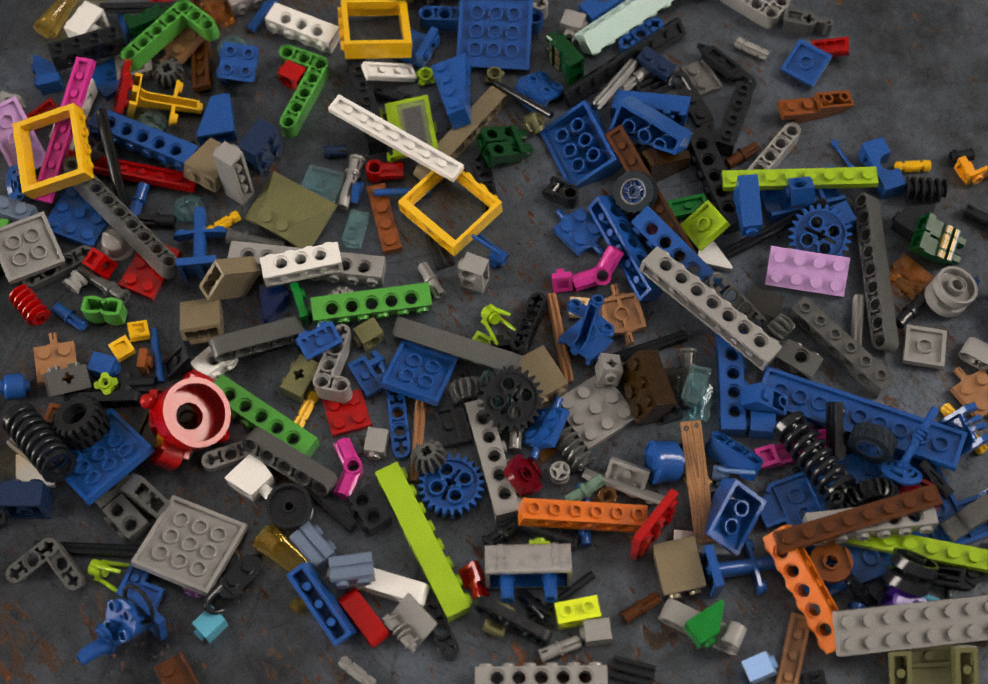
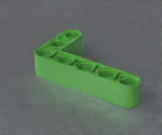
[121,0,220,71]
[279,44,330,138]

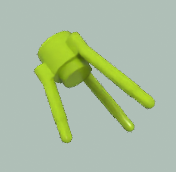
[481,304,516,345]
[88,559,130,593]

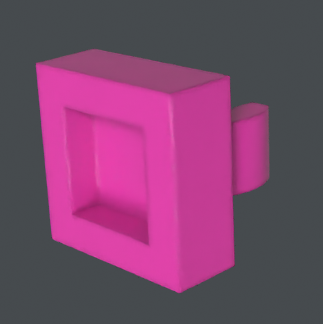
[552,268,573,293]

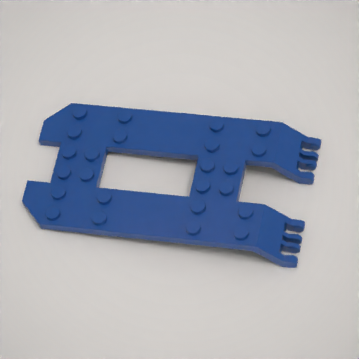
[759,402,988,596]

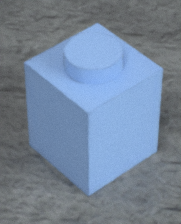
[741,651,779,684]

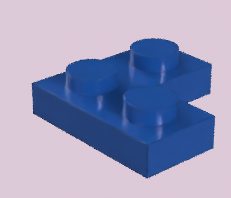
[116,555,165,610]

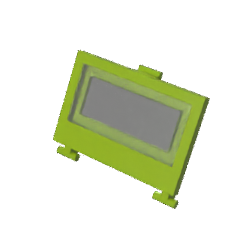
[379,94,439,162]

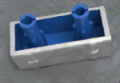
[485,542,572,604]

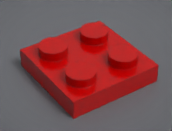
[322,389,372,438]

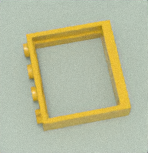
[337,0,412,59]
[12,103,94,199]
[398,171,503,257]

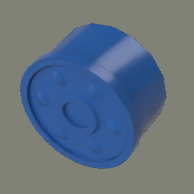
[644,440,685,484]

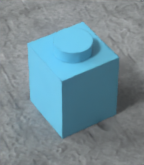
[192,605,229,643]

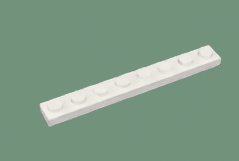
[328,95,464,183]

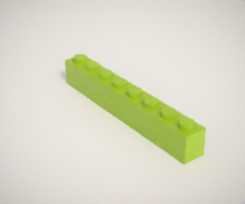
[375,462,473,623]

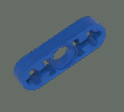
[618,17,663,52]

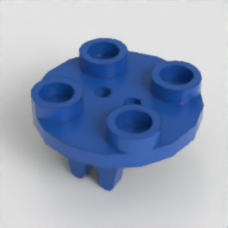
[103,598,145,643]

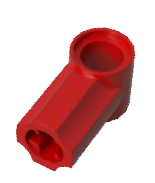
[366,159,403,184]

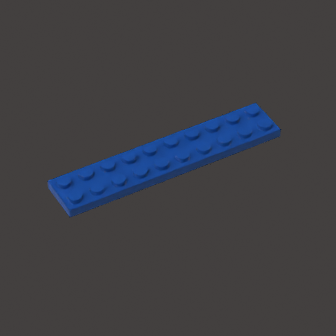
[761,366,967,471]

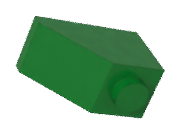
[684,599,724,649]

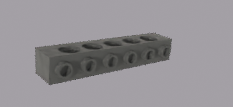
[788,296,895,398]

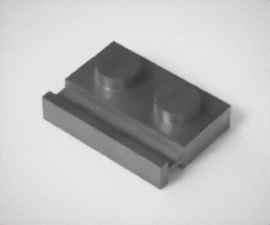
[680,60,722,98]

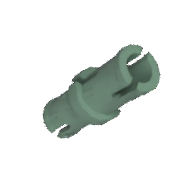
[564,474,606,501]

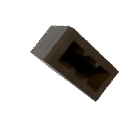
[642,148,691,183]

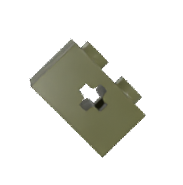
[280,354,319,404]

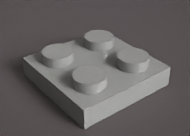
[902,324,947,370]

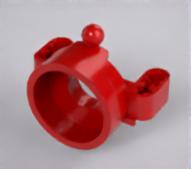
[140,369,231,472]

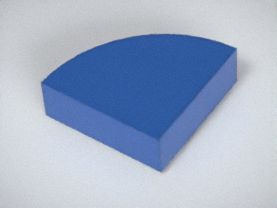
[350,181,364,204]

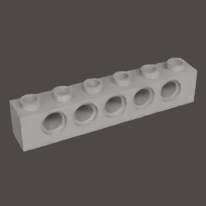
[465,400,522,523]
[802,507,939,546]
[475,662,608,684]

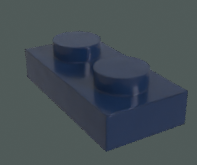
[636,46,677,82]

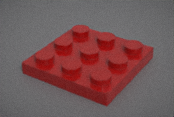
[629,488,679,561]

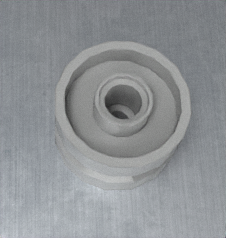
[924,266,978,318]

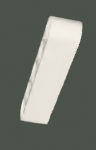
[325,568,431,607]

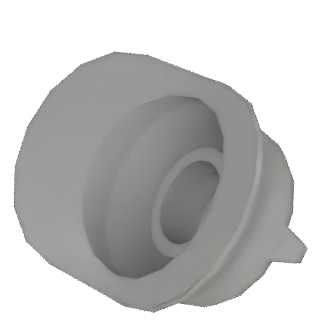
[96,226,134,261]

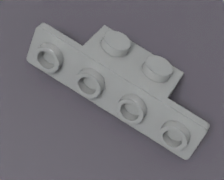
[582,456,665,505]

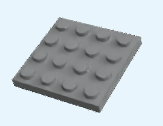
[131,495,248,596]

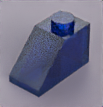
[259,284,290,324]

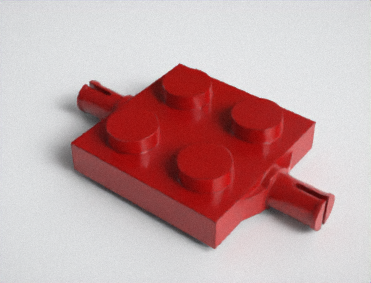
[113,58,133,114]

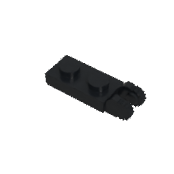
[826,402,846,461]

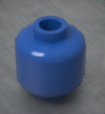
[0,373,30,400]

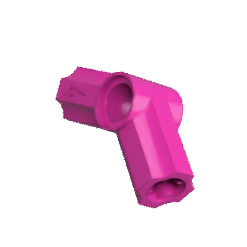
[572,244,624,292]
[333,438,364,500]

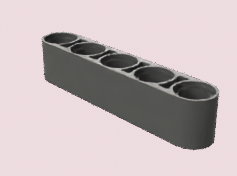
[208,316,305,362]
[242,427,338,497]

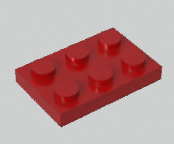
[118,244,182,301]

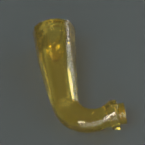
[33,0,78,39]
[252,523,307,614]

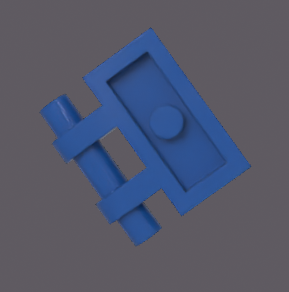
[347,350,388,399]

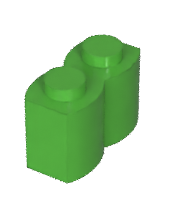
[80,296,128,326]

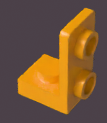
[954,156,988,186]

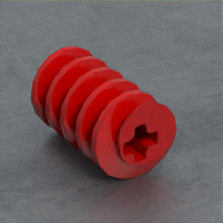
[9,284,51,326]

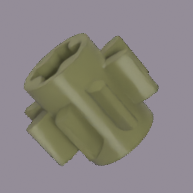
[522,111,547,134]

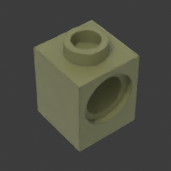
[352,317,385,352]

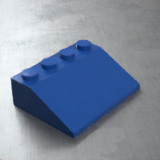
[540,100,623,189]

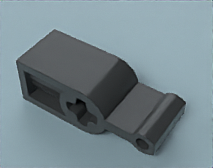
[781,8,833,36]
[940,493,988,543]

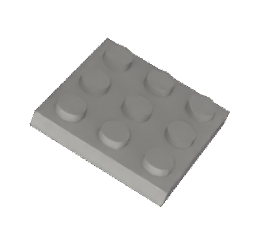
[0,211,66,285]
[553,375,635,451]

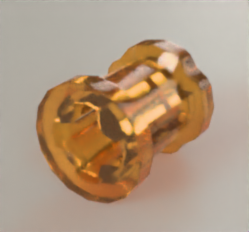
[597,486,617,503]

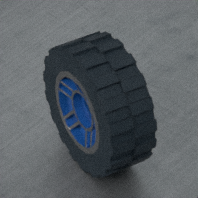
[613,170,658,215]
[847,422,898,463]

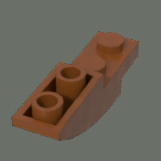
[777,90,855,123]

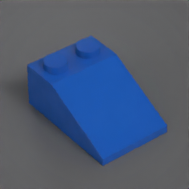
[704,478,767,556]

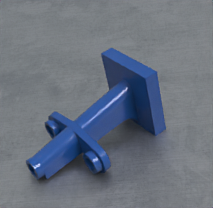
[173,207,227,281]
[557,294,615,366]
[700,538,776,599]
[76,591,168,666]

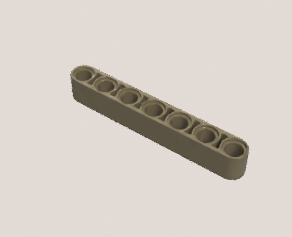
[413,86,509,180]

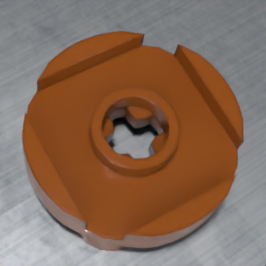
[810,541,853,584]

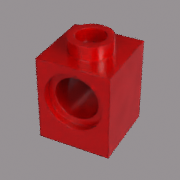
[278,59,307,91]
[82,247,118,280]

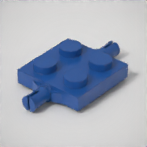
[552,207,605,256]
[522,396,570,461]

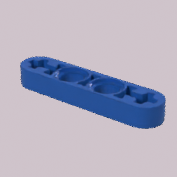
[386,390,411,461]

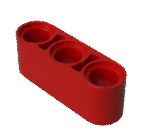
[337,587,391,649]

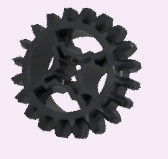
[843,476,900,509]

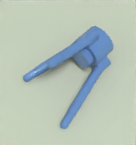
[712,465,756,487]

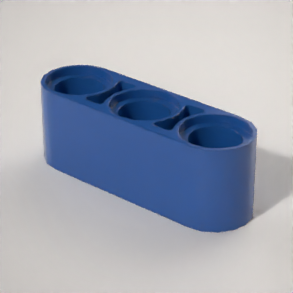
[705,431,763,481]

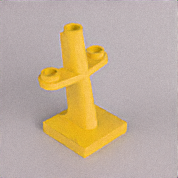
[126,72,203,126]

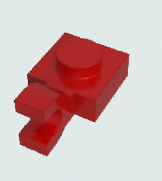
[458,560,490,600]

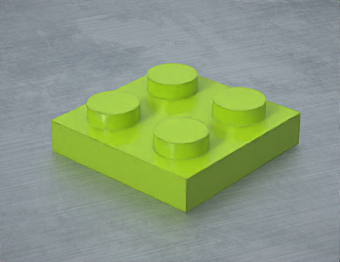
[680,200,731,251]

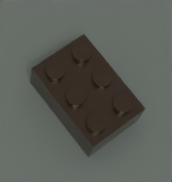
[620,349,677,424]

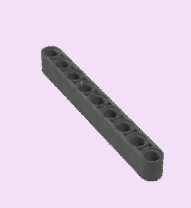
[63,157,177,279]
[853,192,899,354]

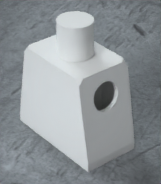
[225,454,275,501]

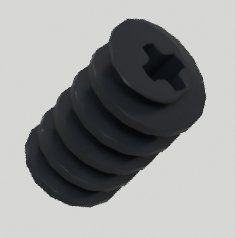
[904,176,948,203]

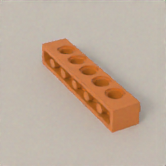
[518,498,648,533]
[762,524,839,655]

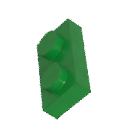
[667,193,707,220]
[290,282,312,326]

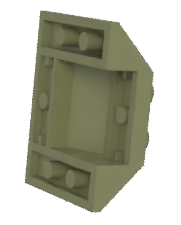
[244,171,338,248]
[888,643,979,684]

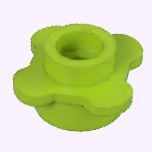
[416,67,436,86]
[94,372,118,395]

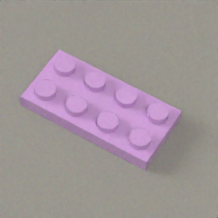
[0,96,46,179]
[764,246,850,297]

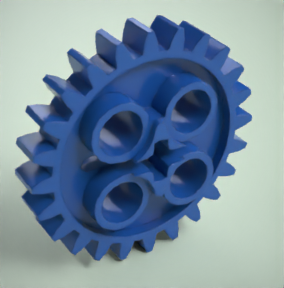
[787,204,852,257]
[417,453,485,519]

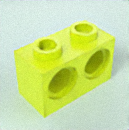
[554,595,602,631]

